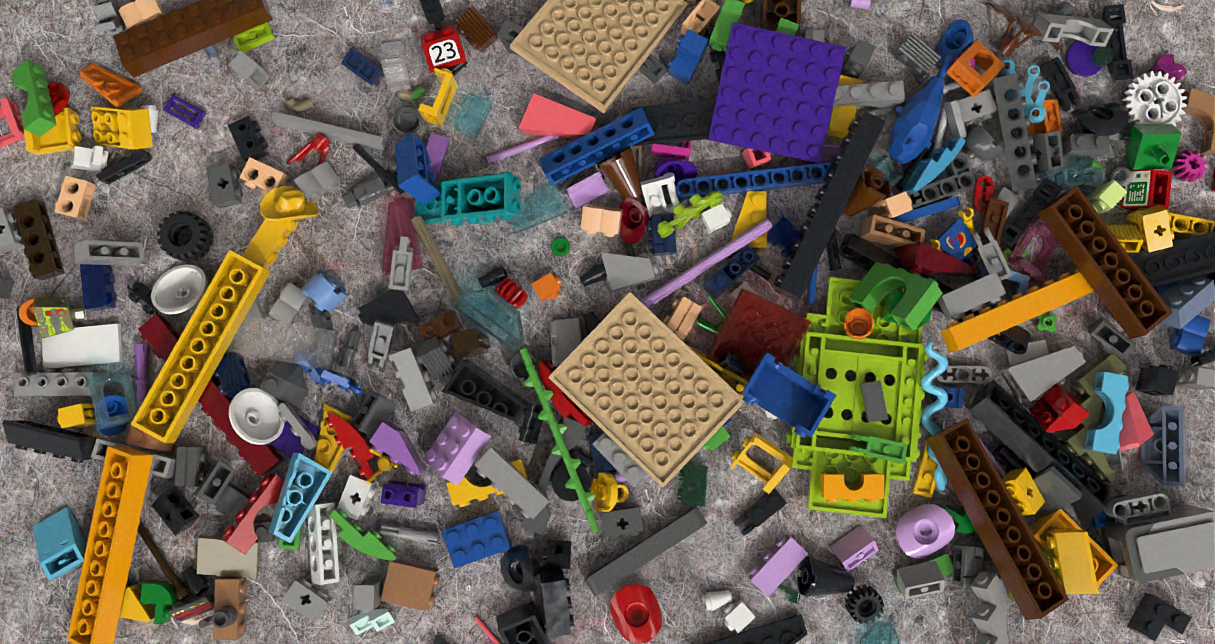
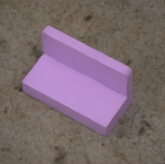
[566,171,609,210]
[830,525,879,572]

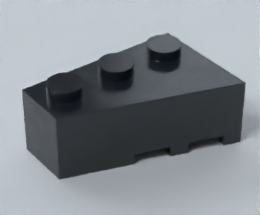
[539,565,574,638]

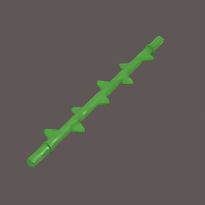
[519,348,600,533]

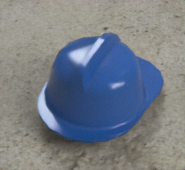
[935,19,974,62]
[94,392,129,436]

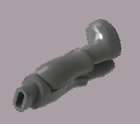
[342,157,398,209]

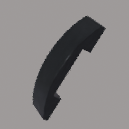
[1102,4,1134,81]
[1000,178,1062,248]

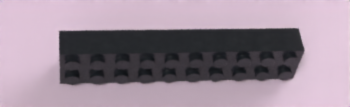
[773,111,886,301]

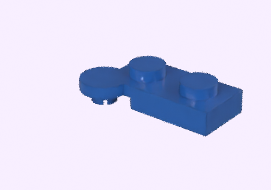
[316,365,364,395]

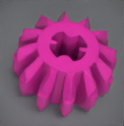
[1171,150,1208,182]

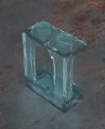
[85,373,139,430]

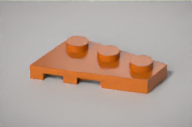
[80,63,142,108]

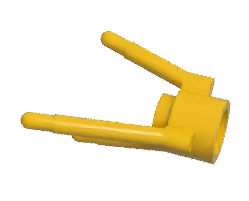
[366,448,398,484]

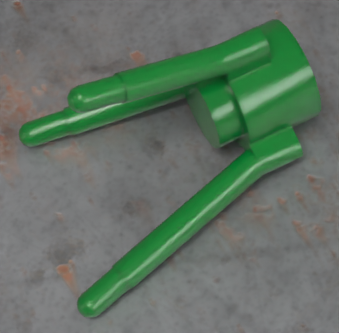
[695,294,735,340]

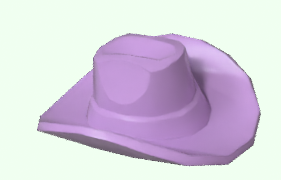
[896,504,955,559]

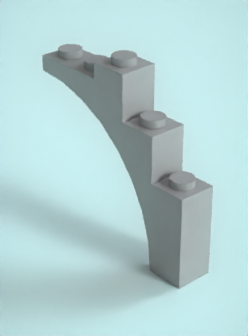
[970,562,1009,644]

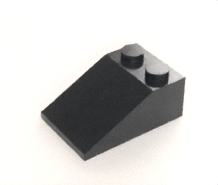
[497,601,552,644]

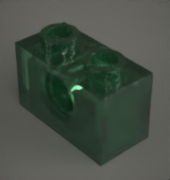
[677,465,708,507]

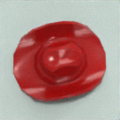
[610,584,662,644]

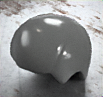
[391,106,422,135]
[510,352,539,382]

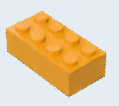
[1030,509,1118,586]

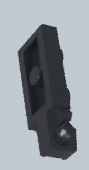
[420,0,445,30]

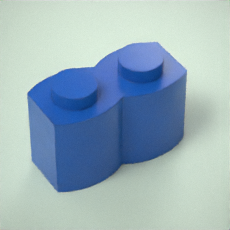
[1169,315,1210,357]

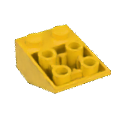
[91,106,153,149]

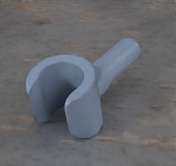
[204,45,219,60]

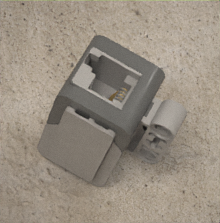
[1101,491,1215,582]

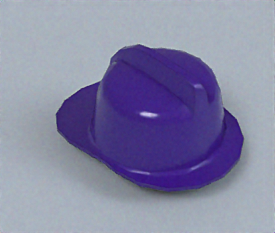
[654,156,697,186]

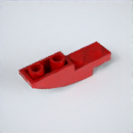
[538,360,593,426]
[325,410,374,479]

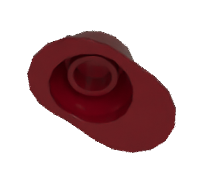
[619,198,649,244]

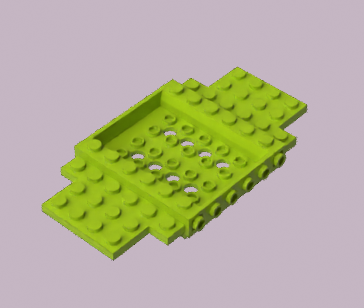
[785,277,928,518]

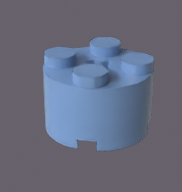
[301,268,349,312]

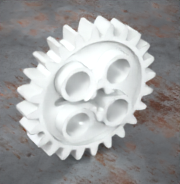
[1122,71,1187,126]

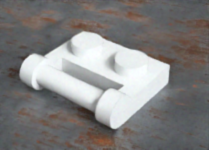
[640,173,681,217]

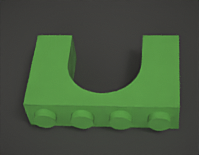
[708,0,799,51]
[848,262,943,331]

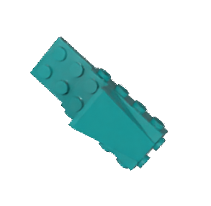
[415,172,521,226]

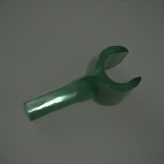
[777,584,800,604]

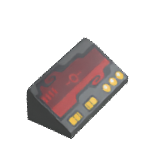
[169,594,214,622]

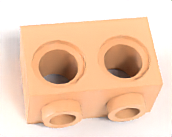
[681,0,720,36]
[239,157,289,194]
[55,176,96,221]
[870,191,913,219]

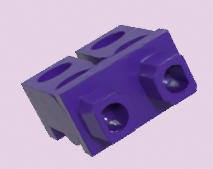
[380,480,427,508]

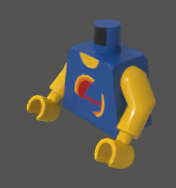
[929,206,979,266]

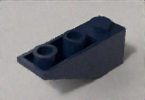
[702,244,760,300]

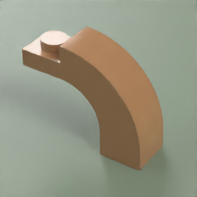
[1181,88,1215,156]

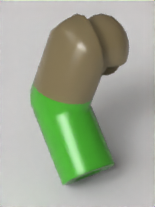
[397,85,426,102]

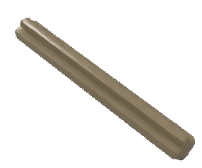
[411,215,464,303]

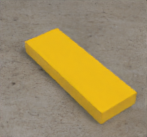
[911,437,938,499]

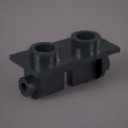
[127,282,159,315]

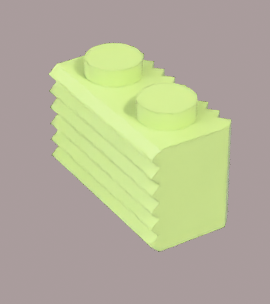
[1087,180,1127,214]

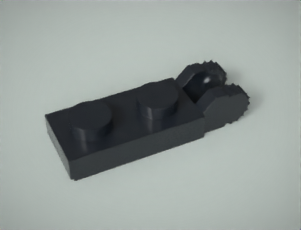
[1039,57,1081,111]
[96,148,152,185]
[733,488,787,536]

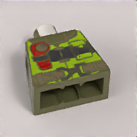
[33,297,86,339]

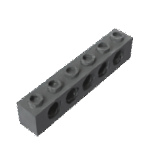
[993,73,1040,192]

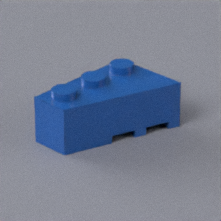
[395,133,441,204]

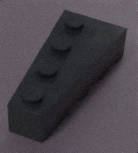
[441,359,528,422]

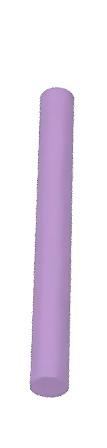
[486,135,559,164]

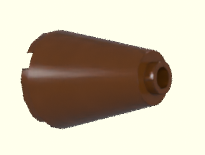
[597,147,643,200]
[842,165,892,217]

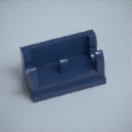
[341,48,388,85]

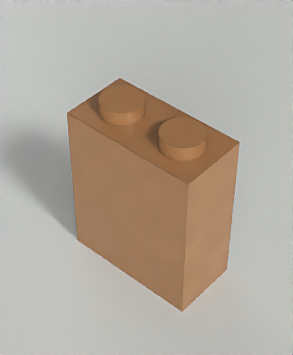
[381,560,440,611]

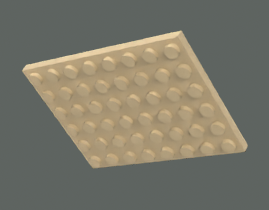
[510,0,689,113]
[548,292,745,488]

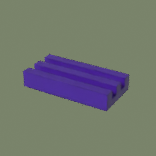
[163,94,207,129]

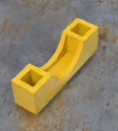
[446,459,529,508]

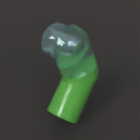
[1074,156,1103,175]

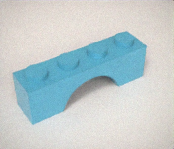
[1084,372,1129,454]

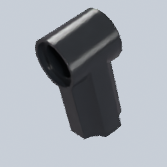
[992,444,1031,473]

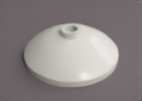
[151,264,208,314]
[229,388,285,445]

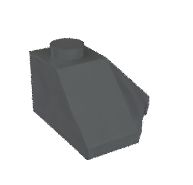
[259,356,308,408]

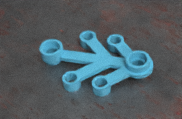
[993,59,1050,123]

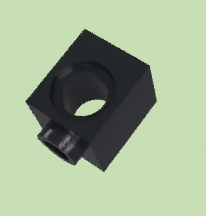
[543,540,571,569]

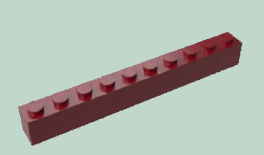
[138,314,284,476]

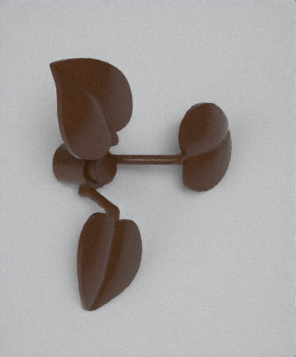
[985,2,1061,57]

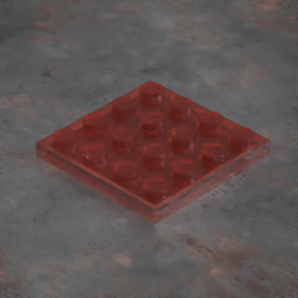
[706,288,812,377]

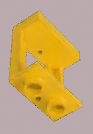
[418,68,458,127]
[730,432,794,494]

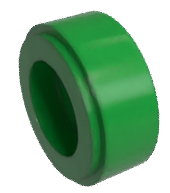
[551,237,570,257]

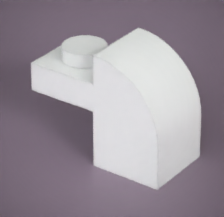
[71,146,108,171]

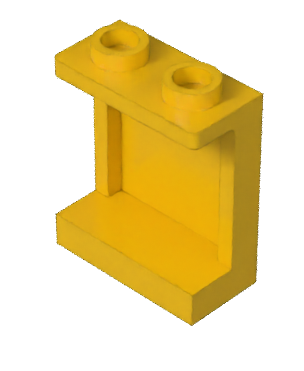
[24,107,82,155]

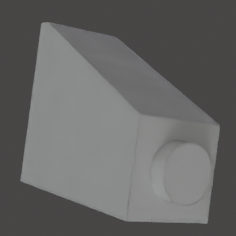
[601,253,660,291]

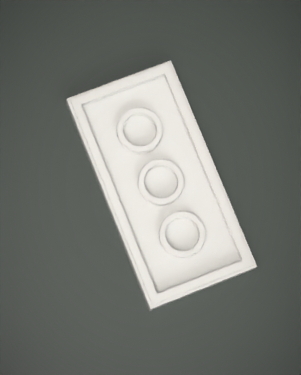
[42,324,123,369]

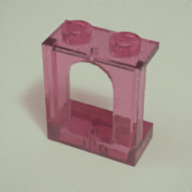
[1006,223,1062,284]

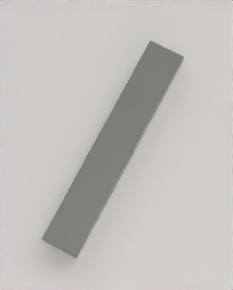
[271,111,386,151]

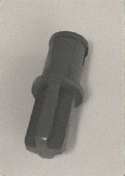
[339,330,361,369]

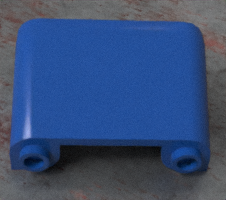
[741,353,837,438]

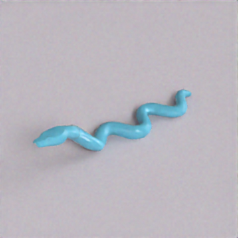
[920,341,948,491]

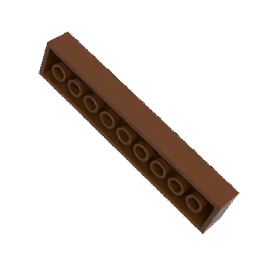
[926,418,1069,620]

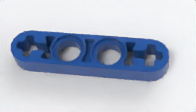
[890,196,961,223]

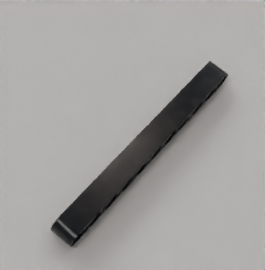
[839,233,1031,355]

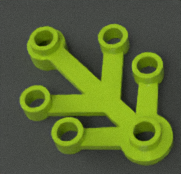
[657,191,723,238]

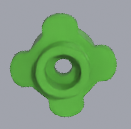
[1036,313,1057,333]

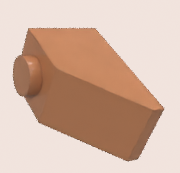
[126,425,176,452]

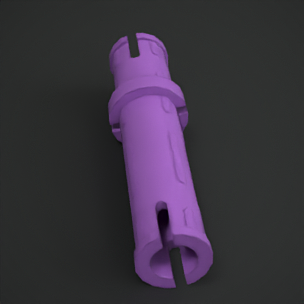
[133,344,150,402]

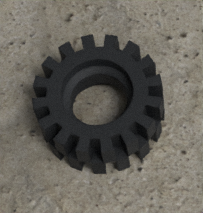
[845,585,884,624]

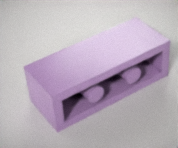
[748,535,808,597]

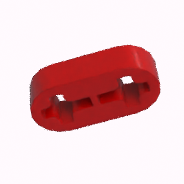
[972,175,994,212]

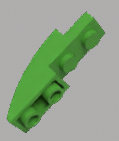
[328,507,397,561]

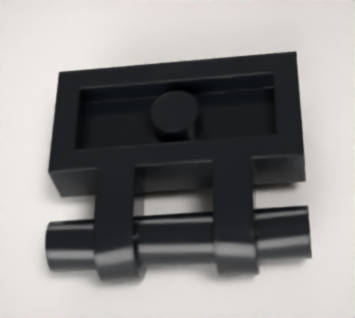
[518,402,543,444]

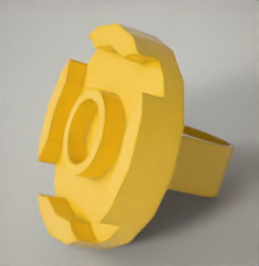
[590,473,628,512]

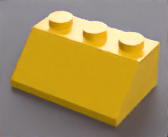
[1046,528,1099,594]

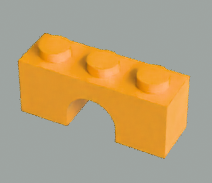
[820,472,884,502]

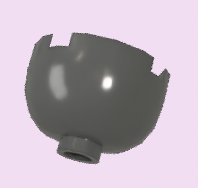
[965,123,1003,161]

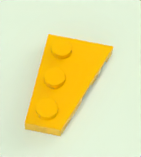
[731,191,767,249]
[314,403,353,472]

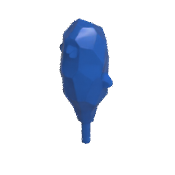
[888,55,954,164]

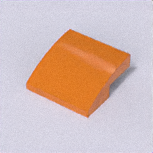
[1018,99,1063,137]

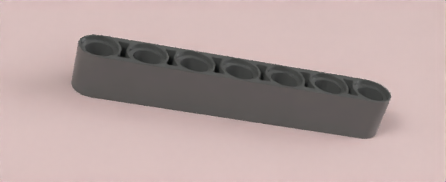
[584,506,707,596]

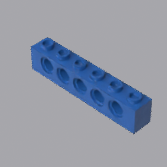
[539,107,655,185]

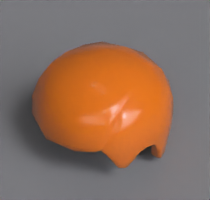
[844,307,874,339]

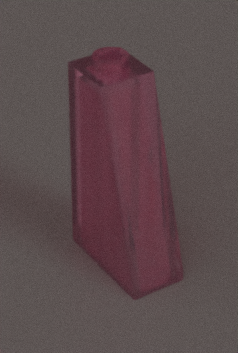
[382,197,423,276]

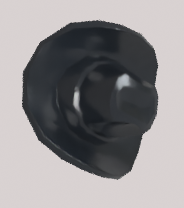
[1070,102,1129,136]
[500,544,539,592]

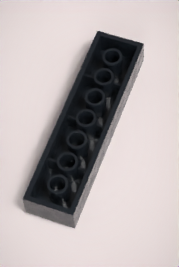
[969,380,1110,520]

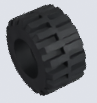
[157,211,213,262]

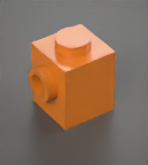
[531,272,562,302]

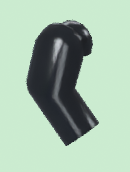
[568,450,593,468]

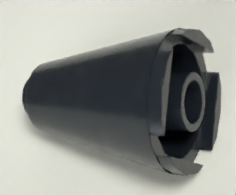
[797,557,855,597]

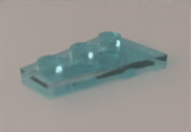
[509,181,567,234]

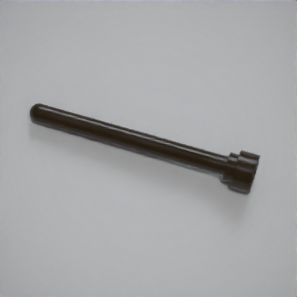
[137,521,191,602]

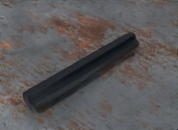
[16,306,37,376]

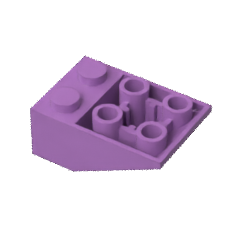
[369,422,427,475]

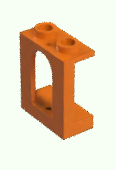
[946,40,1005,98]

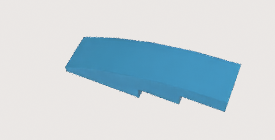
[902,137,966,193]

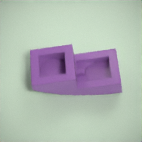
[426,133,450,175]

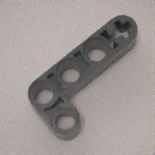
[907,154,975,211]

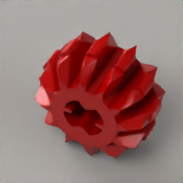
[495,278,528,309]

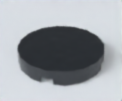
[552,464,590,501]

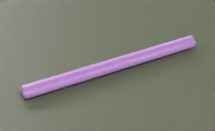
[640,219,772,308]

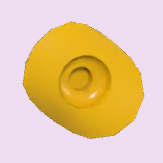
[260,186,319,221]

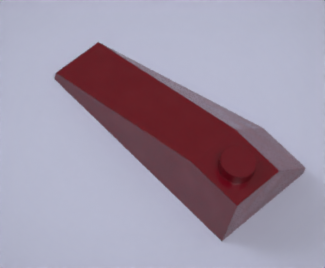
[895,242,981,277]

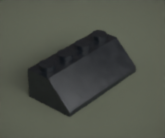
[2,420,98,463]

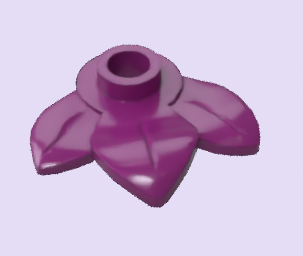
[1148,54,1187,84]

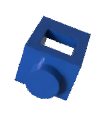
[931,386,964,409]

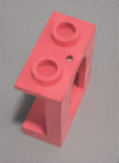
[0,97,25,148]

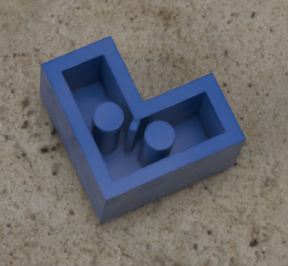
[667,29,708,84]

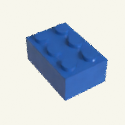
[442,510,512,569]

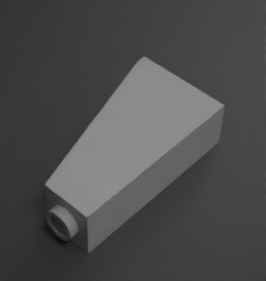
[1000,346,1086,402]

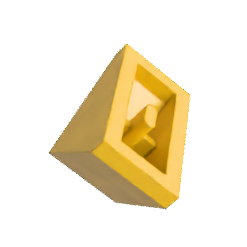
[120,584,155,622]

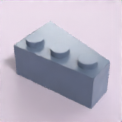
[1157,276,1215,329]

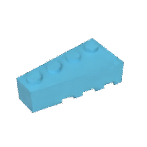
[268,452,333,543]

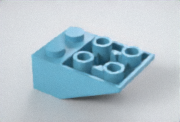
[33,507,87,581]

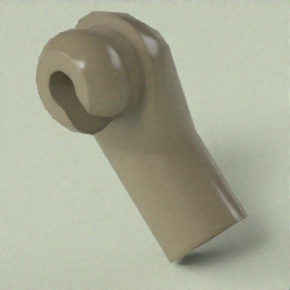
[285,96,314,113]

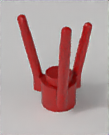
[287,133,330,166]

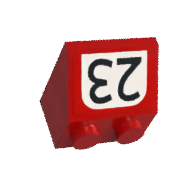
[420,25,467,73]

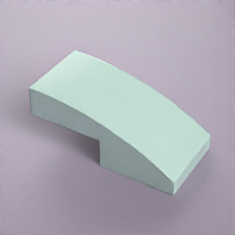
[348,609,395,635]

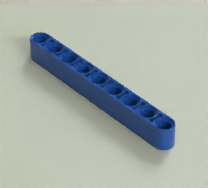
[676,162,834,200]

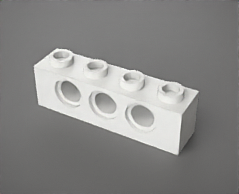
[308,502,340,585]

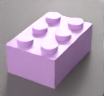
[422,412,491,485]

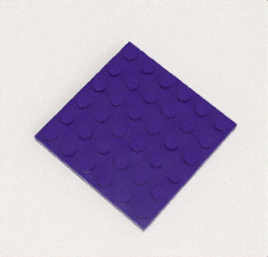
[707,22,846,163]

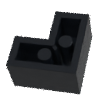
[1127,593,1192,641]

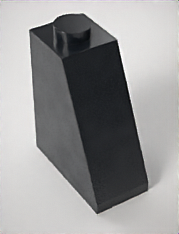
[358,289,420,327]

